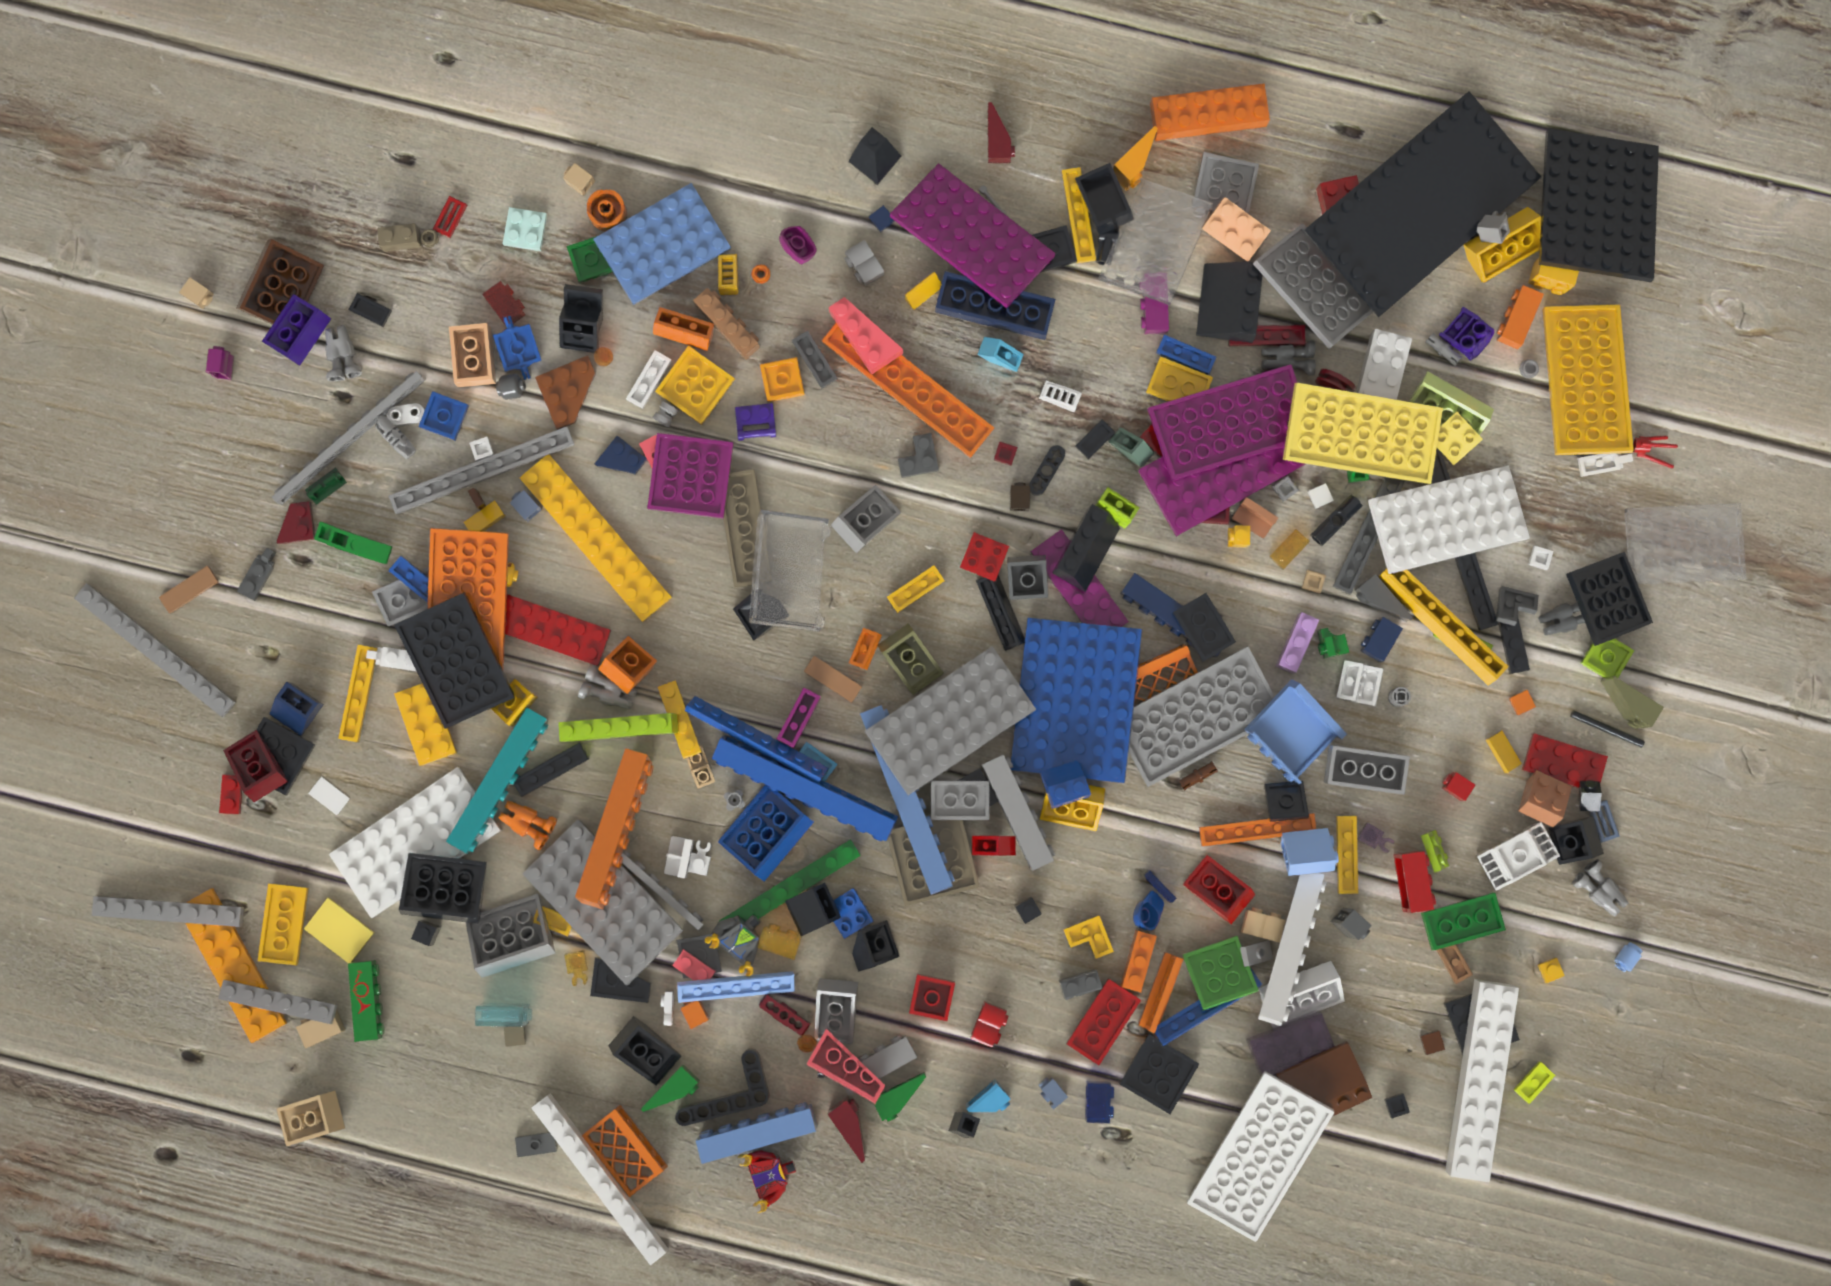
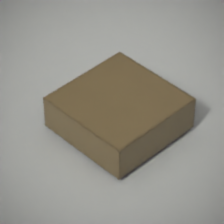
[504,1025,526,1047]

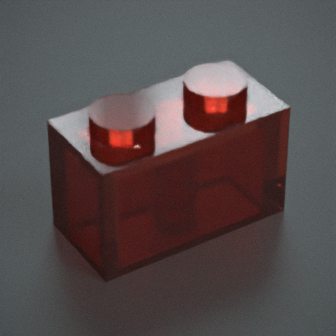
[482,281,526,326]

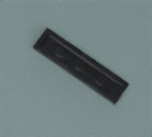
[514,742,589,797]

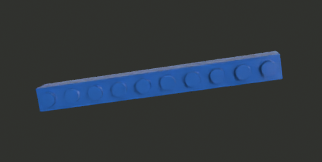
[712,734,899,841]

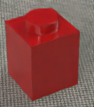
[1442,772,1476,801]

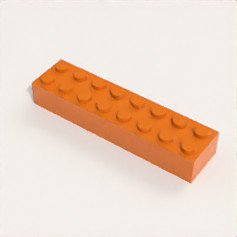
[575,748,654,909]

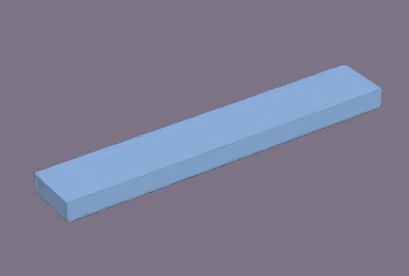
[677,971,795,1003]

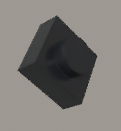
[1384,1093,1410,1119]

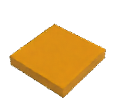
[760,357,805,402]

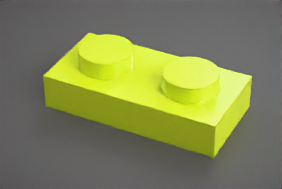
[1513,1061,1556,1104]

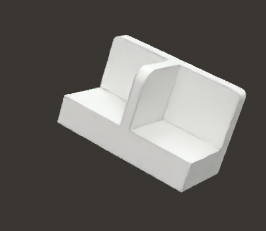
[664,836,694,878]

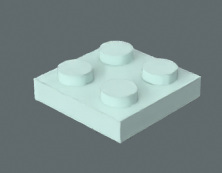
[503,207,547,251]

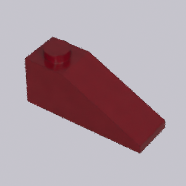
[988,102,1015,163]

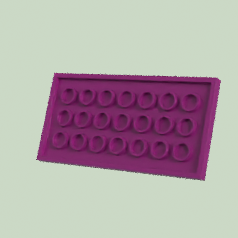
[890,163,1055,308]
[1147,364,1298,481]
[1138,446,1306,537]

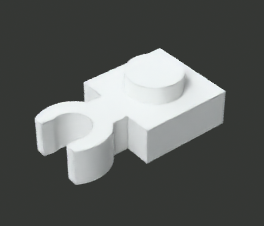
[687,840,711,876]
[661,991,674,1025]

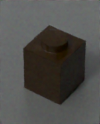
[1010,482,1030,511]

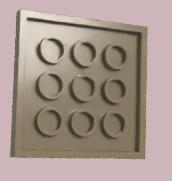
[888,820,980,906]

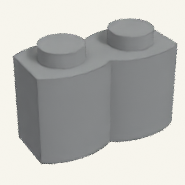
[844,240,884,286]

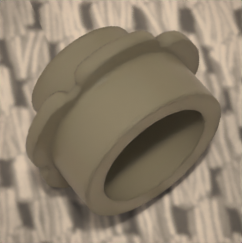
[420,229,439,248]

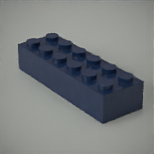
[935,271,1056,340]

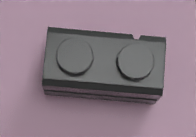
[1059,969,1103,1000]

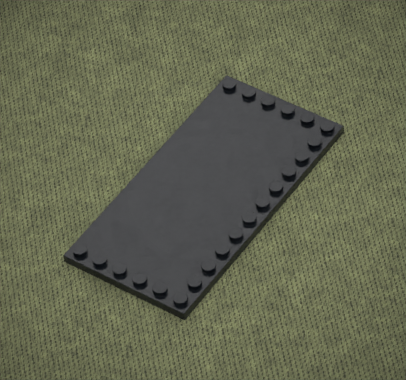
[1305,91,1542,317]

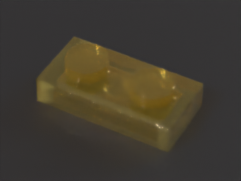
[1269,529,1310,570]

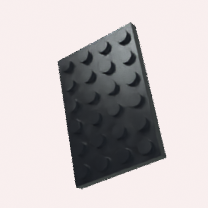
[394,592,515,729]

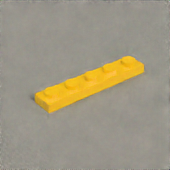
[1061,167,1096,263]
[338,645,378,743]

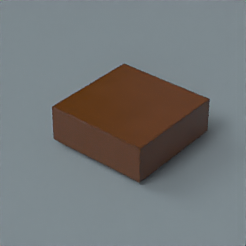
[468,488,486,510]
[1420,1030,1445,1055]

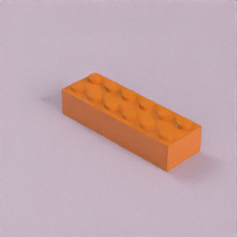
[1150,83,1270,141]

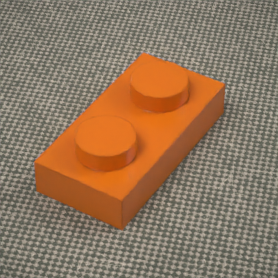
[849,628,882,670]

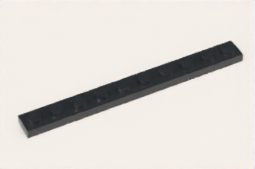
[1431,448,1499,631]

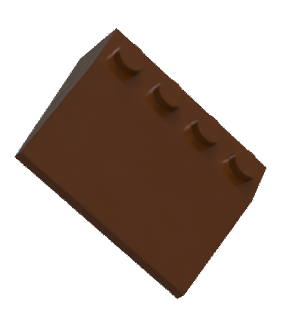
[236,239,324,325]
[1276,1041,1372,1117]

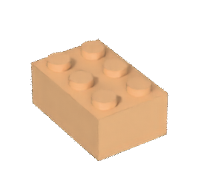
[1201,197,1271,262]
[449,323,496,387]

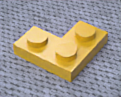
[1063,915,1114,959]

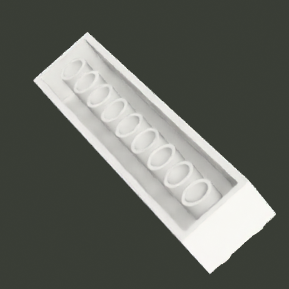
[1445,979,1519,1182]

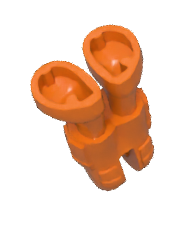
[498,800,557,850]

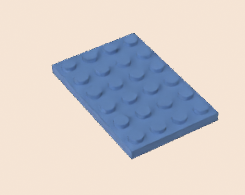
[594,183,731,305]

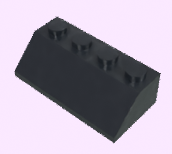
[1052,504,1120,592]

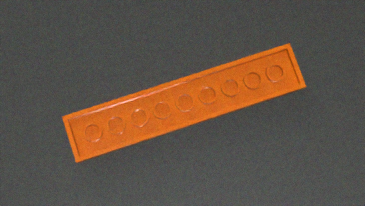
[822,323,994,458]

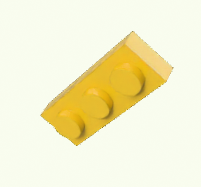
[887,565,945,613]

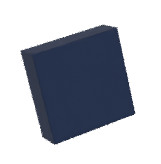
[869,205,895,233]

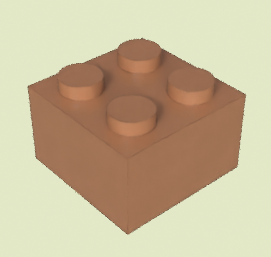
[1518,770,1572,827]

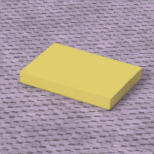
[304,898,375,963]

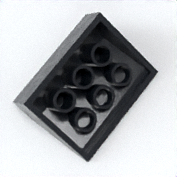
[1196,261,1263,343]
[399,853,487,924]

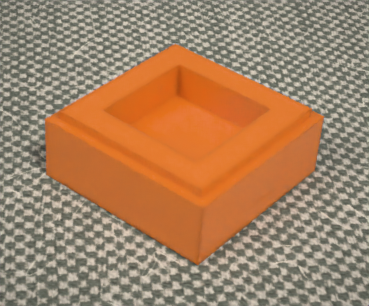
[1509,690,1536,715]

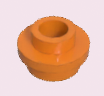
[751,264,770,284]

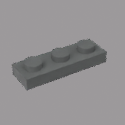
[792,330,838,389]

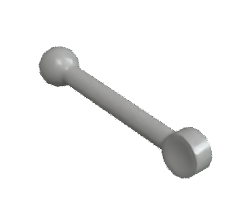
[980,185,1007,215]

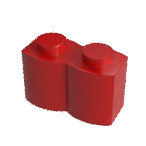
[970,1001,1009,1047]

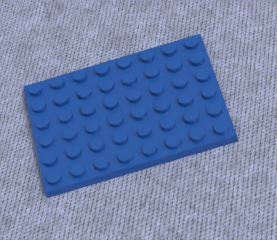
[1011,618,1143,783]

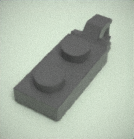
[237,548,276,601]

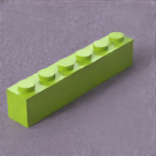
[559,713,678,742]

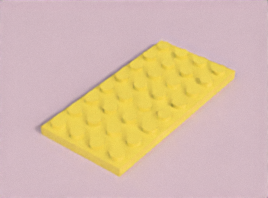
[1283,383,1443,484]

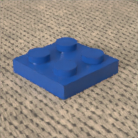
[418,391,469,441]

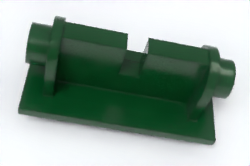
[305,467,347,505]

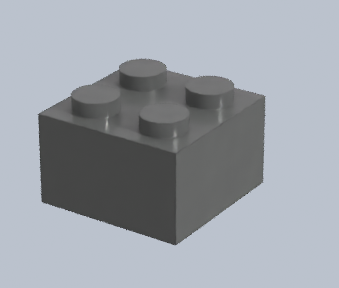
[1007,555,1048,600]

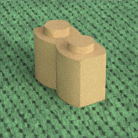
[1240,907,1286,943]

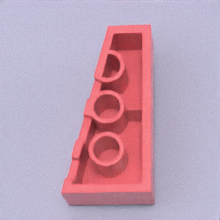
[828,297,903,375]
[807,1029,885,1104]

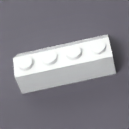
[1259,961,1345,1029]

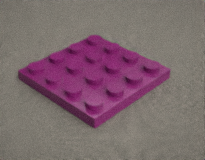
[647,433,734,519]

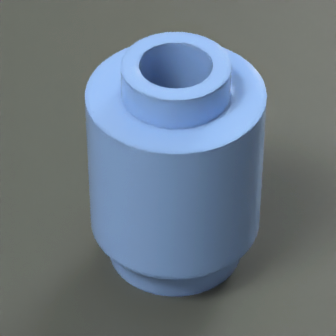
[1614,942,1643,972]

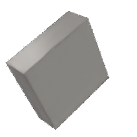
[1272,475,1299,502]

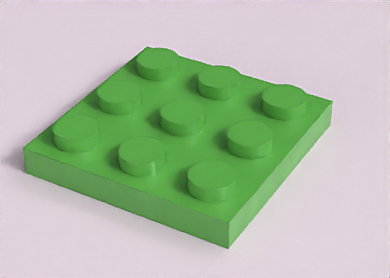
[1183,936,1258,1010]

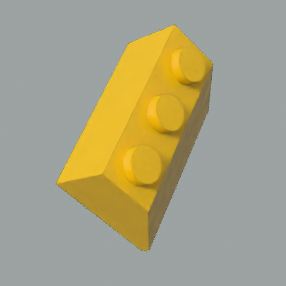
[1040,785,1105,831]

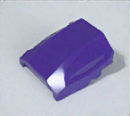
[1439,307,1495,361]

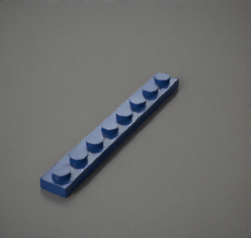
[685,696,829,783]

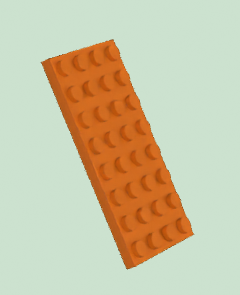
[427,528,509,671]

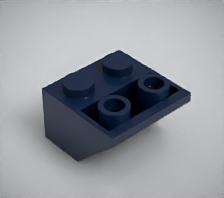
[269,682,324,736]

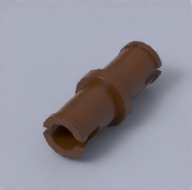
[1178,761,1218,791]

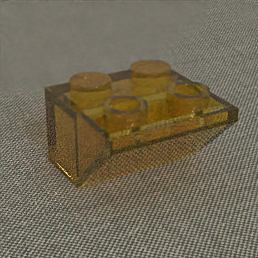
[758,923,802,960]

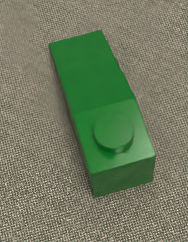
[641,1065,700,1112]
[873,1072,926,1122]

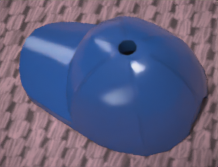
[1133,891,1164,931]

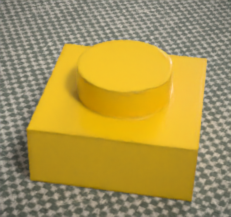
[1538,958,1565,983]

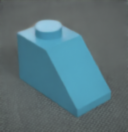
[978,337,1024,372]

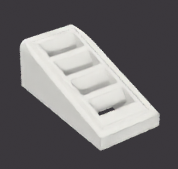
[1039,380,1082,412]

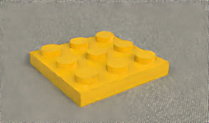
[655,345,735,425]

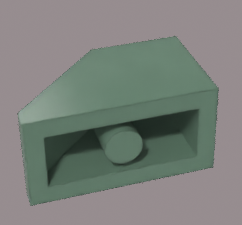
[1108,427,1154,467]

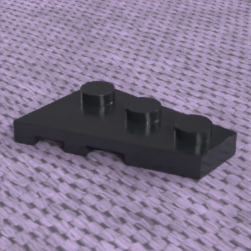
[590,957,651,1003]

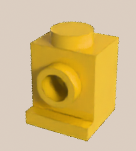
[1228,525,1250,547]

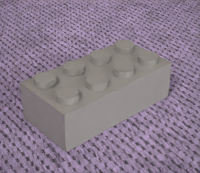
[1324,745,1410,795]

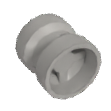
[652,401,678,427]
[1388,687,1411,707]

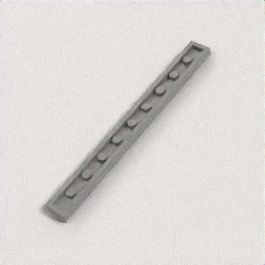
[272,371,425,505]
[389,426,575,514]
[74,583,236,717]

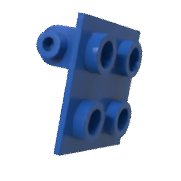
[834,888,874,939]

